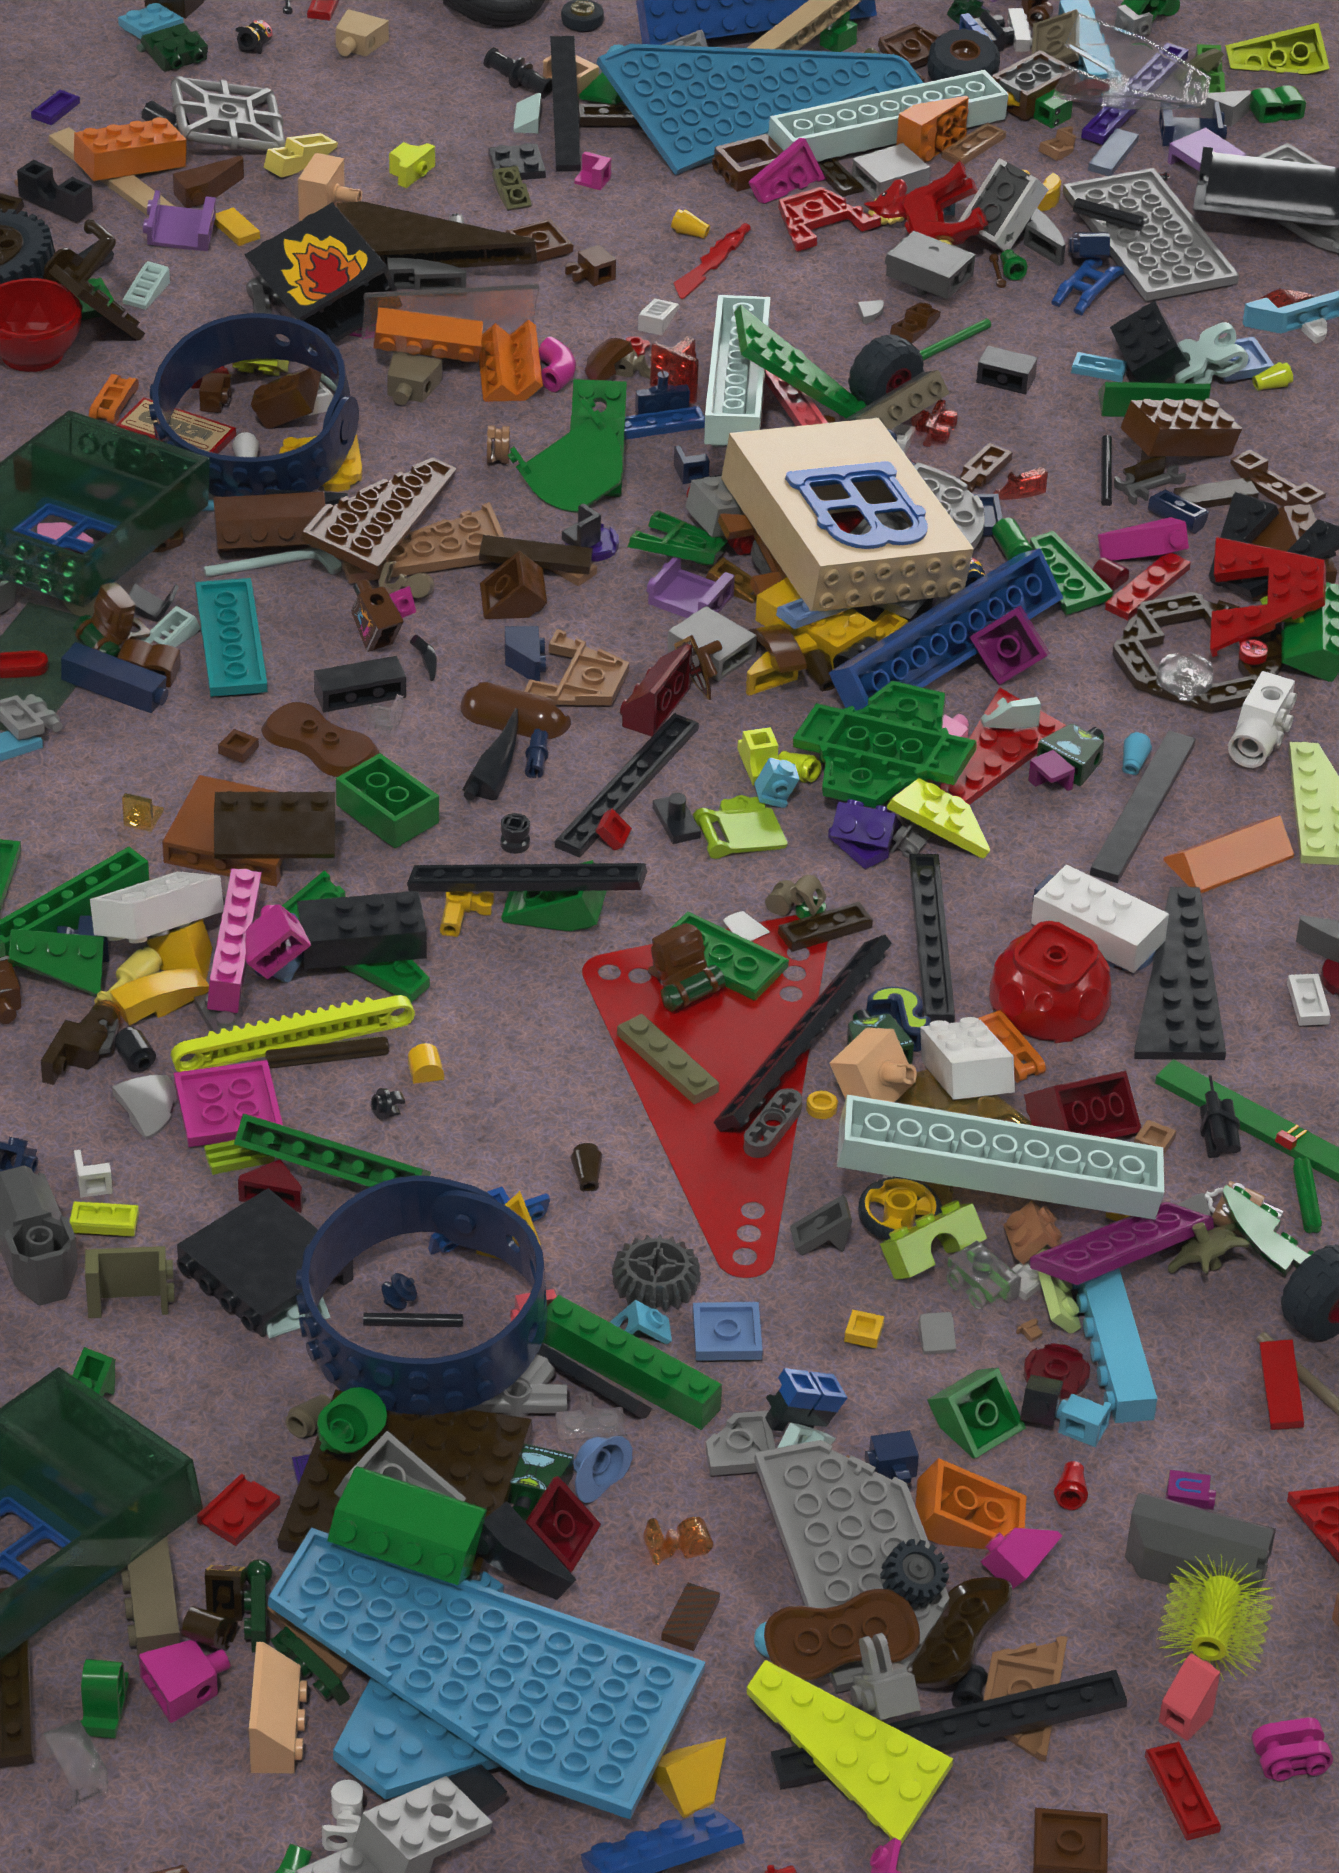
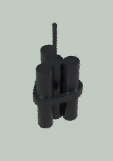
[1200,1075,1241,1158]

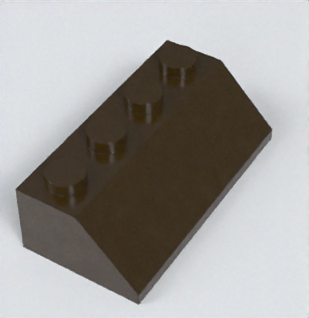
[214,791,336,859]

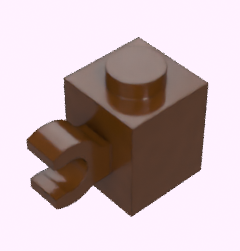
[565,244,616,287]

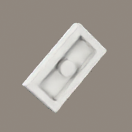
[1287,974,1331,1026]

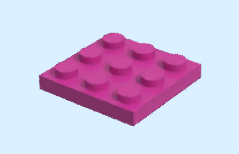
[174,1060,283,1147]

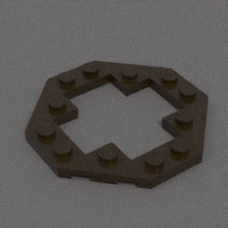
[1112,592,1284,712]

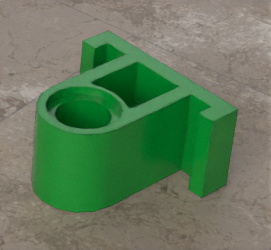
[79,1659,129,1739]

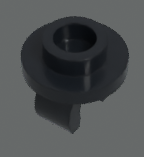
[371,1088,405,1120]

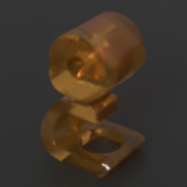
[643,1517,713,1565]

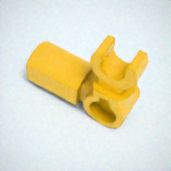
[440,891,494,937]

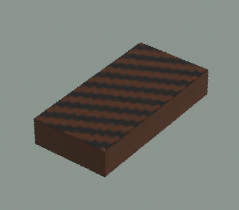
[661,1582,720,1651]

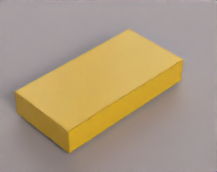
[214,207,260,246]

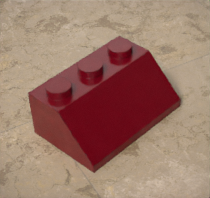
[620,644,692,737]

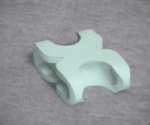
[1175,322,1248,384]

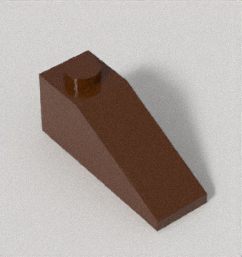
[173,156,244,208]

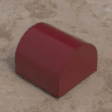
[1092,557,1129,592]

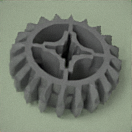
[612,1234,701,1313]

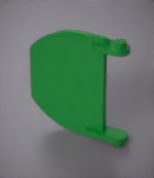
[507,397,624,513]

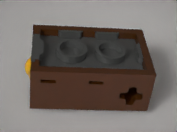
[991,50,1076,120]

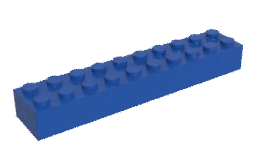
[636,0,877,45]
[829,548,1063,710]

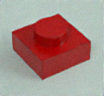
[596,808,632,850]

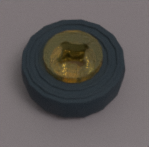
[561,0,604,31]

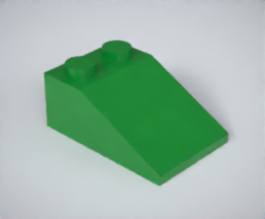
[501,860,606,931]

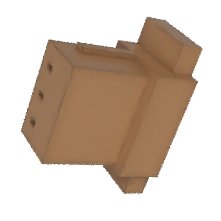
[1016,1318,1043,1342]

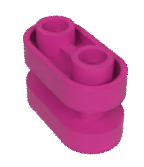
[1251,1717,1333,1781]

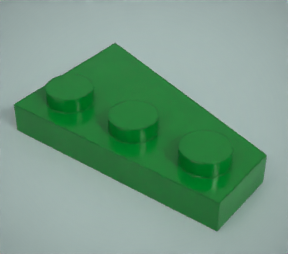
[8,929,104,997]

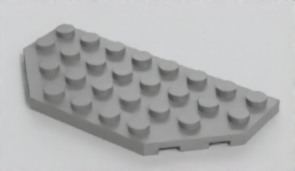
[754,1440,950,1693]

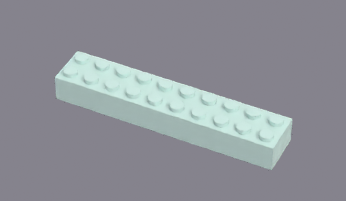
[768,70,1008,162]
[704,295,770,447]
[837,1095,1164,1220]

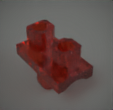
[911,399,958,447]

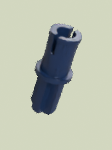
[525,728,549,778]

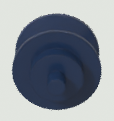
[381,1273,417,1310]

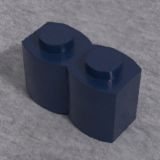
[1068,232,1110,258]

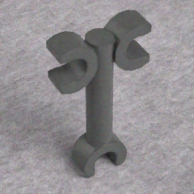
[1114,465,1186,505]

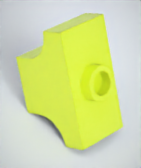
[389,142,435,188]
[737,727,779,785]

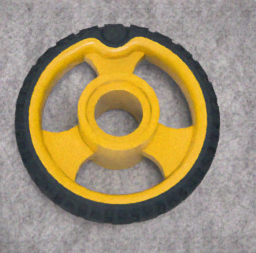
[858,1176,942,1240]

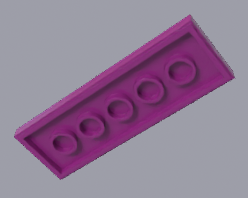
[1030,1201,1214,1285]

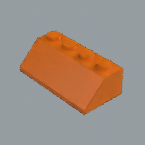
[373,307,483,362]

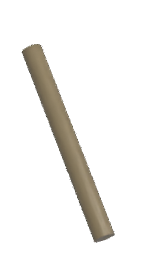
[1256,1332,1339,1416]

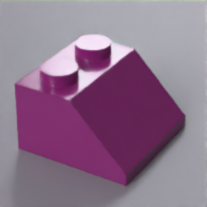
[970,605,1050,685]

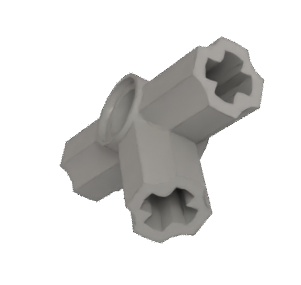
[469,1354,567,1418]

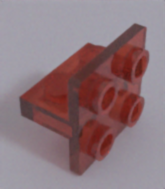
[650,336,699,404]

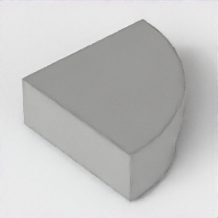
[858,300,884,324]

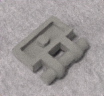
[0,694,63,740]

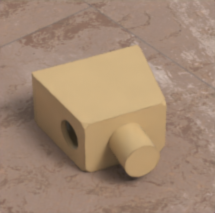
[336,9,389,56]

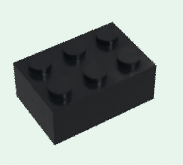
[1110,301,1190,383]

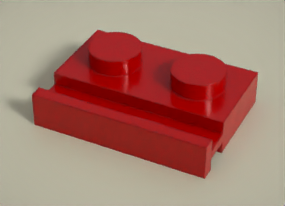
[197,1473,280,1546]

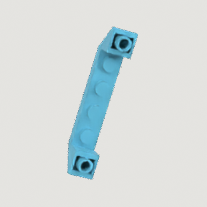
[1243,291,1339,334]

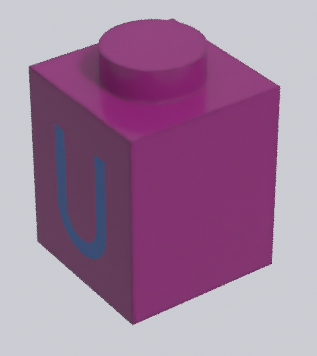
[1166,1470,1216,1510]

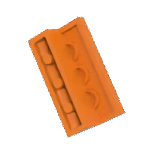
[479,319,543,402]

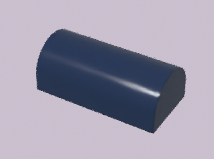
[1148,489,1209,534]

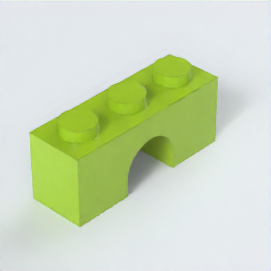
[880,1200,987,1279]

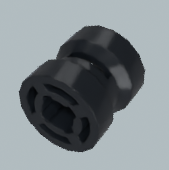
[500,813,530,854]

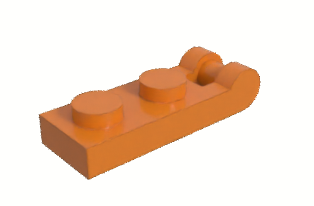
[978,1010,1046,1083]

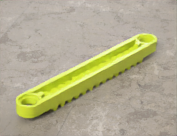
[170,995,415,1072]

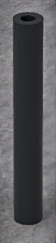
[363,1312,463,1327]

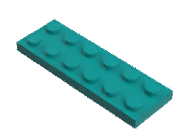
[195,578,268,697]

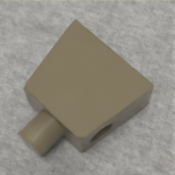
[387,351,442,405]

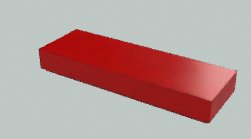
[1259,1339,1304,1430]
[1145,1741,1221,1841]

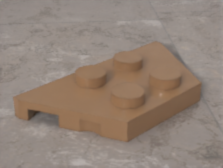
[983,1636,1068,1762]

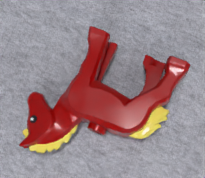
[864,161,988,246]

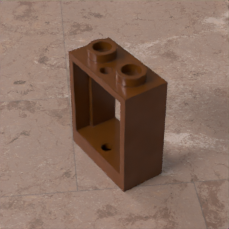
[712,134,783,192]

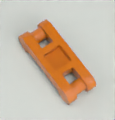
[89,374,139,424]

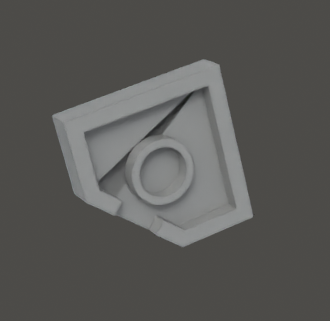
[705,1411,775,1476]

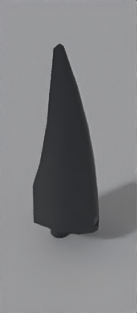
[462,708,518,800]

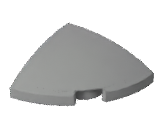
[112,1075,177,1140]

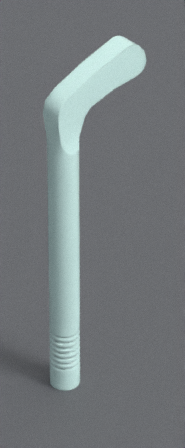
[204,547,342,578]

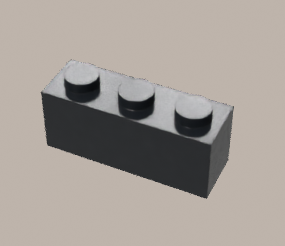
[314,656,406,713]

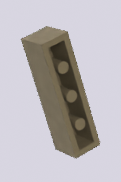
[118,1524,180,1659]

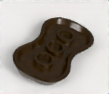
[907,1577,1012,1688]

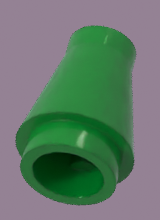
[1000,249,1028,280]

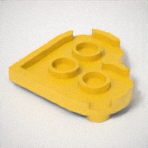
[279,435,362,492]

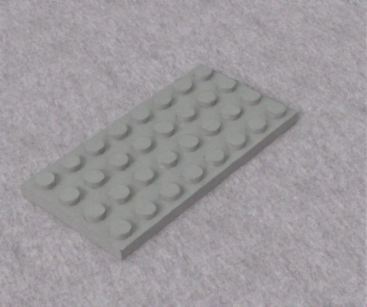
[1062,168,1239,301]

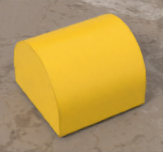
[408,1043,444,1084]

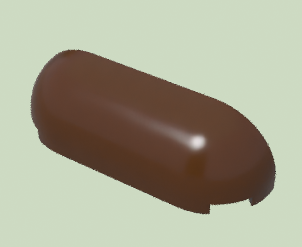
[460,682,571,739]

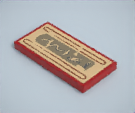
[116,397,236,454]

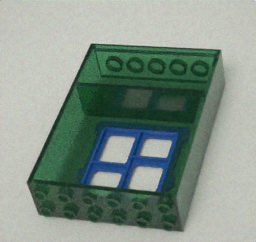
[0,410,210,608]
[0,1367,203,1659]

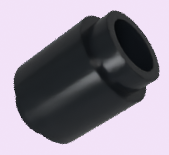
[115,1027,156,1072]

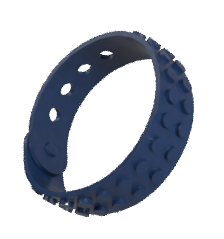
[149,313,359,497]
[296,1175,547,1415]

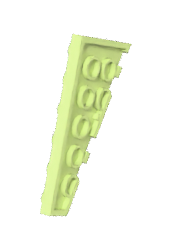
[1289,742,1339,865]

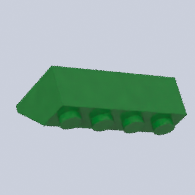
[1282,582,1339,682]
[327,1466,487,1585]

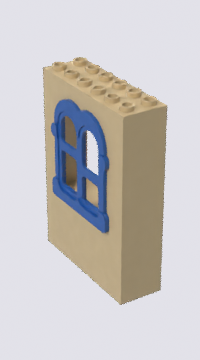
[721,418,974,611]

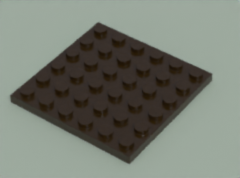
[277,1389,532,1581]

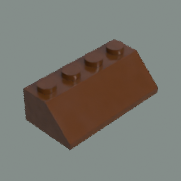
[213,491,326,553]

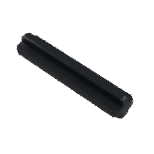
[1073,198,1145,231]

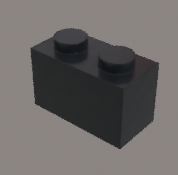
[976,346,1038,395]

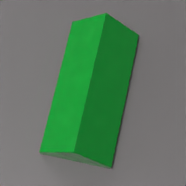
[1098,382,1211,417]

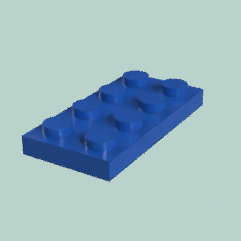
[580,1808,745,1873]

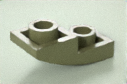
[1173,48,1224,85]
[492,166,532,211]

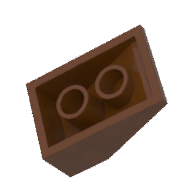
[251,367,322,429]

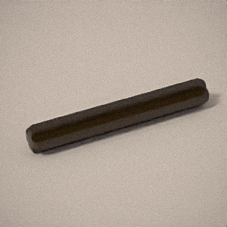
[265,1036,389,1068]

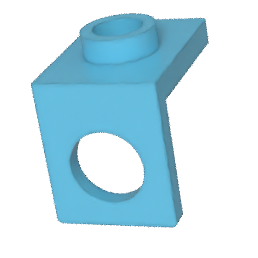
[610,1300,672,1344]

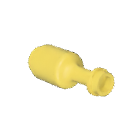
[94,947,162,1009]

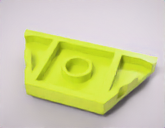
[887,778,990,858]

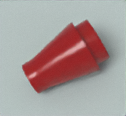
[1054,1461,1088,1510]

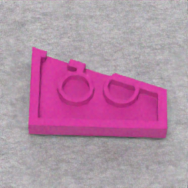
[748,138,826,204]

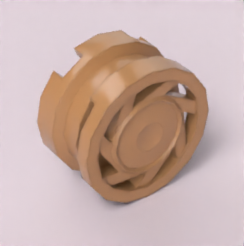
[487,425,510,464]

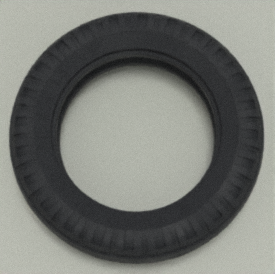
[448,0,545,27]

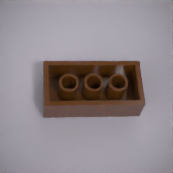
[1120,399,1242,457]

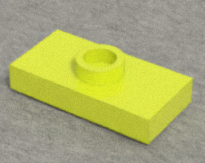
[69,1201,139,1236]

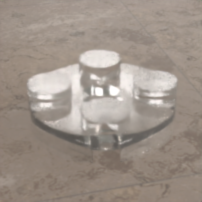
[1156,652,1214,701]

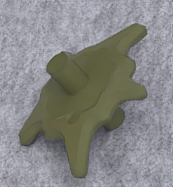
[1168,1222,1250,1274]

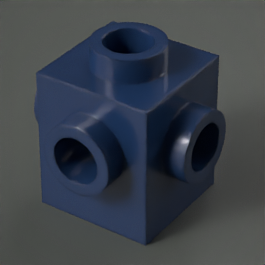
[0,1136,38,1173]

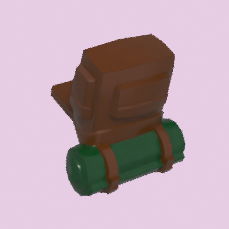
[73,583,150,657]
[648,923,726,1012]

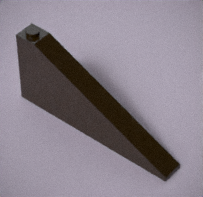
[337,201,538,268]

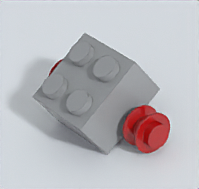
[685,476,755,555]

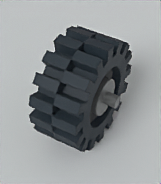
[880,1539,949,1609]

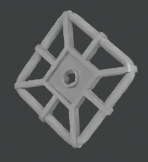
[171,76,285,151]

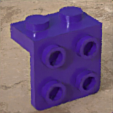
[830,799,902,850]

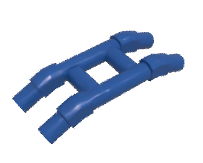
[1051,258,1124,316]

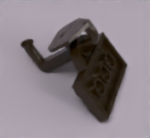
[44,219,145,341]

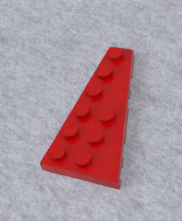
[939,688,1067,805]

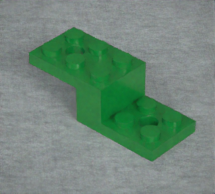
[570,379,627,497]

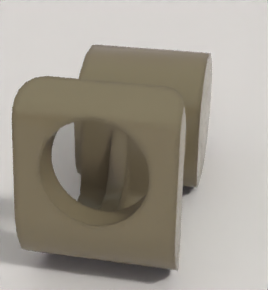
[613,345,663,381]
[379,561,435,598]
[765,874,827,916]

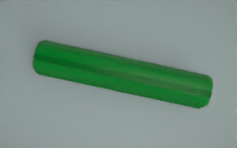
[1293,1157,1322,1234]

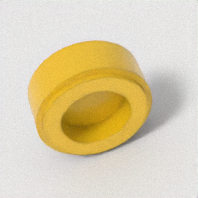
[806,1091,838,1119]

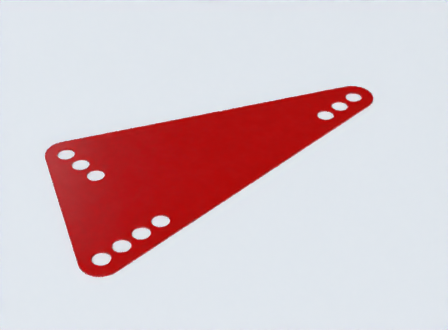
[582,915,828,1278]

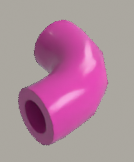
[539,336,576,392]

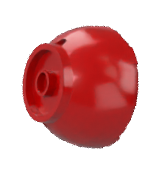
[0,278,82,372]

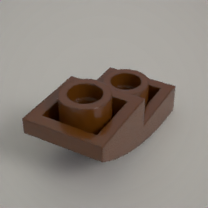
[890,302,941,343]

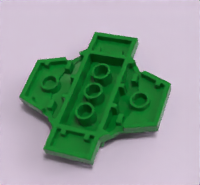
[793,681,977,808]

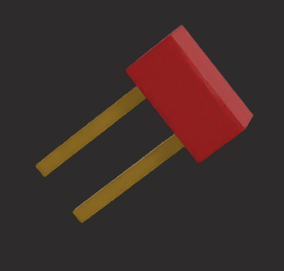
[1275,1125,1307,1150]

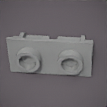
[890,819,933,858]

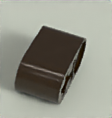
[181,1606,238,1651]

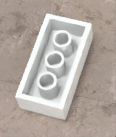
[1031,864,1169,973]
[90,871,224,943]
[920,1017,1015,1100]

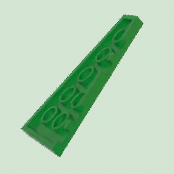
[734,305,867,418]

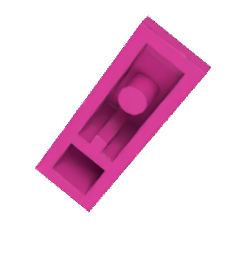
[1098,517,1189,561]

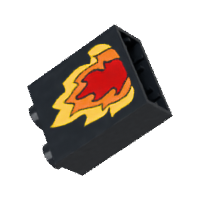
[244,202,402,352]

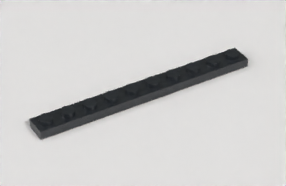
[713,934,892,1132]
[771,1670,1127,1790]

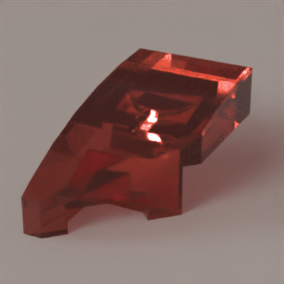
[1258,288,1314,308]

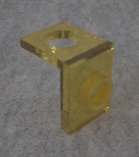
[122,793,164,832]

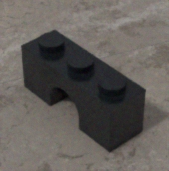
[17,159,93,222]

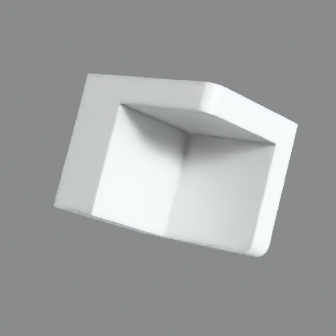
[74,1150,112,1198]

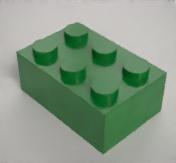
[336,753,439,848]

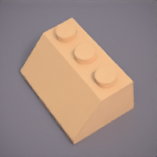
[249,1642,308,1774]

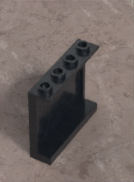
[177,1188,353,1338]

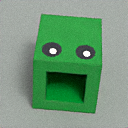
[1034,89,1073,129]

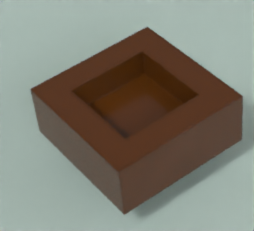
[218,729,259,763]

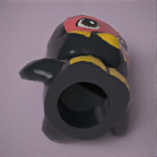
[235,20,273,54]

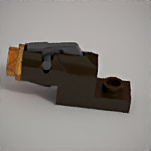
[41,1000,121,1085]

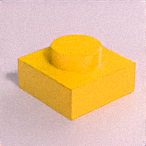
[844,1309,885,1348]

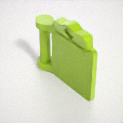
[693,795,788,859]

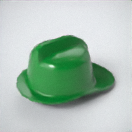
[317,1387,387,1454]

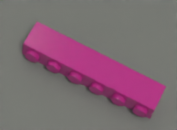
[207,868,262,1013]

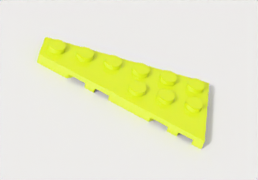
[747,1660,953,1845]

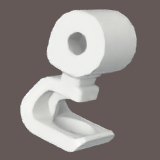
[322,1780,363,1851]

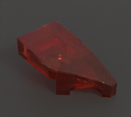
[993,467,1048,500]

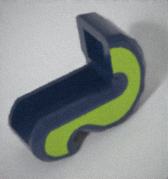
[866,986,931,1052]

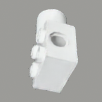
[1228,671,1297,768]

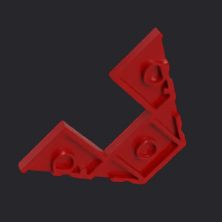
[1210,537,1326,657]

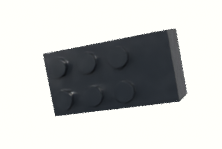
[297,891,427,969]

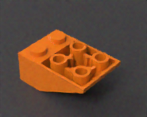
[896,96,969,162]

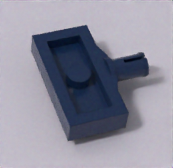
[635,371,690,415]

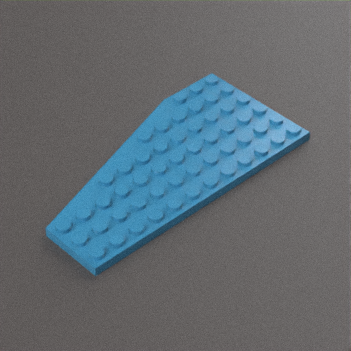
[268,1528,706,1819]

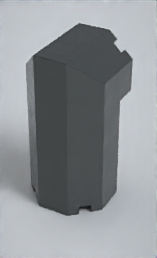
[0,1165,78,1306]
[1125,1493,1276,1597]

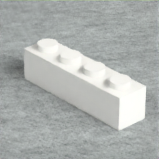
[1007,8,1032,52]

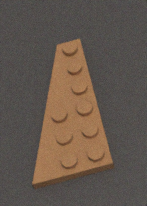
[342,502,505,584]

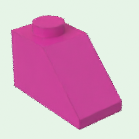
[980,1528,1062,1589]

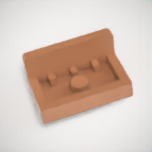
[1003,1200,1063,1265]

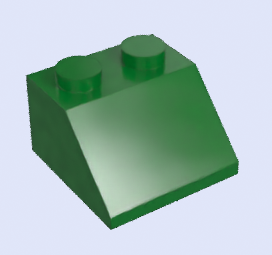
[927,1368,1026,1459]

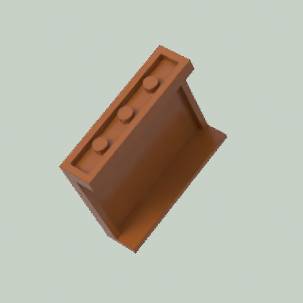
[162,775,284,887]

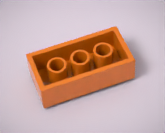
[74,117,187,181]

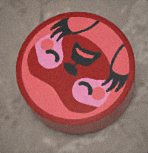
[1239,639,1268,665]

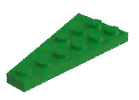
[282,870,430,1003]

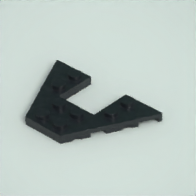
[1208,492,1339,598]

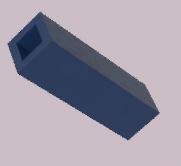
[61,642,168,713]

